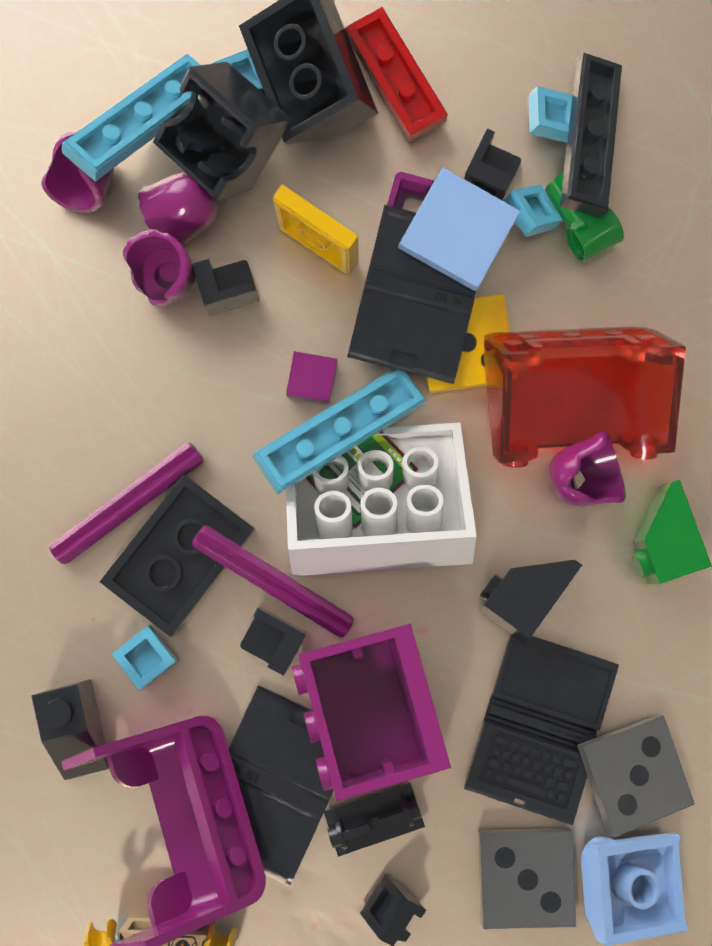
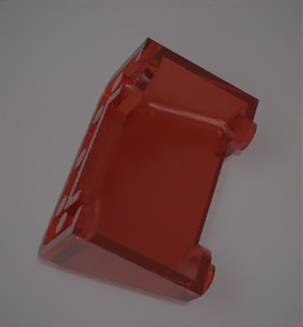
[483,327,686,468]

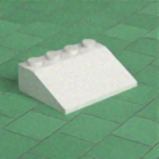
[284,422,477,577]

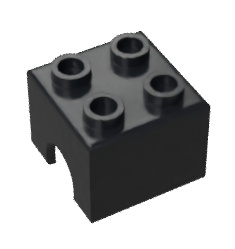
[153,62,292,201]

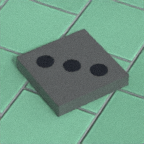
[577,715,695,837]
[478,828,576,929]

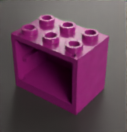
[292,623,451,801]

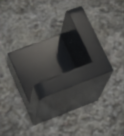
[464,128,521,201]
[192,258,260,317]
[240,607,308,676]

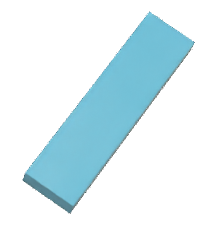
[62,53,200,182]
[253,369,426,495]

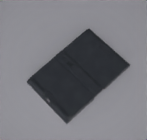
[347,204,476,384]
[464,634,619,825]
[229,685,334,886]

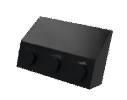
[239,0,379,145]

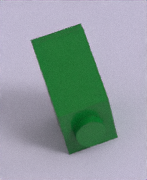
[632,479,712,584]

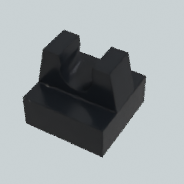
[360,874,426,946]

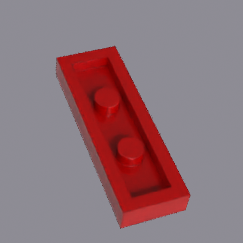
[345,7,448,142]

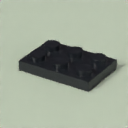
[100,474,256,637]

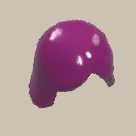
[41,130,114,213]
[138,172,219,247]
[123,229,195,307]
[549,431,626,506]

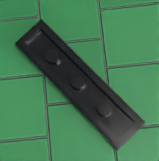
[560,52,622,219]

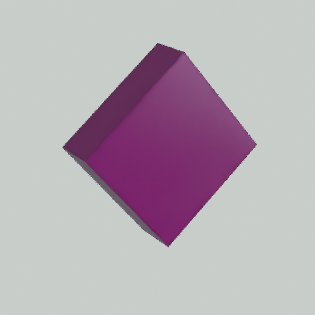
[286,351,338,404]

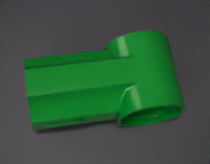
[545,172,624,262]

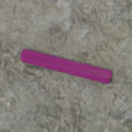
[49,443,203,564]
[193,526,354,638]

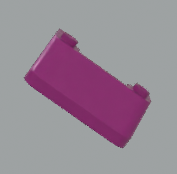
[61,716,266,946]

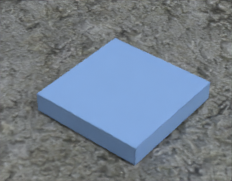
[398,167,520,291]

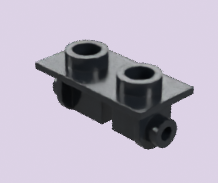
[324,782,425,857]

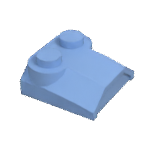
[581,833,689,946]

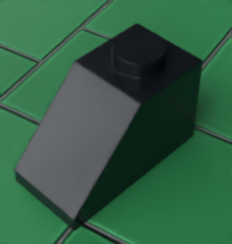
[480,560,582,644]
[31,679,109,780]

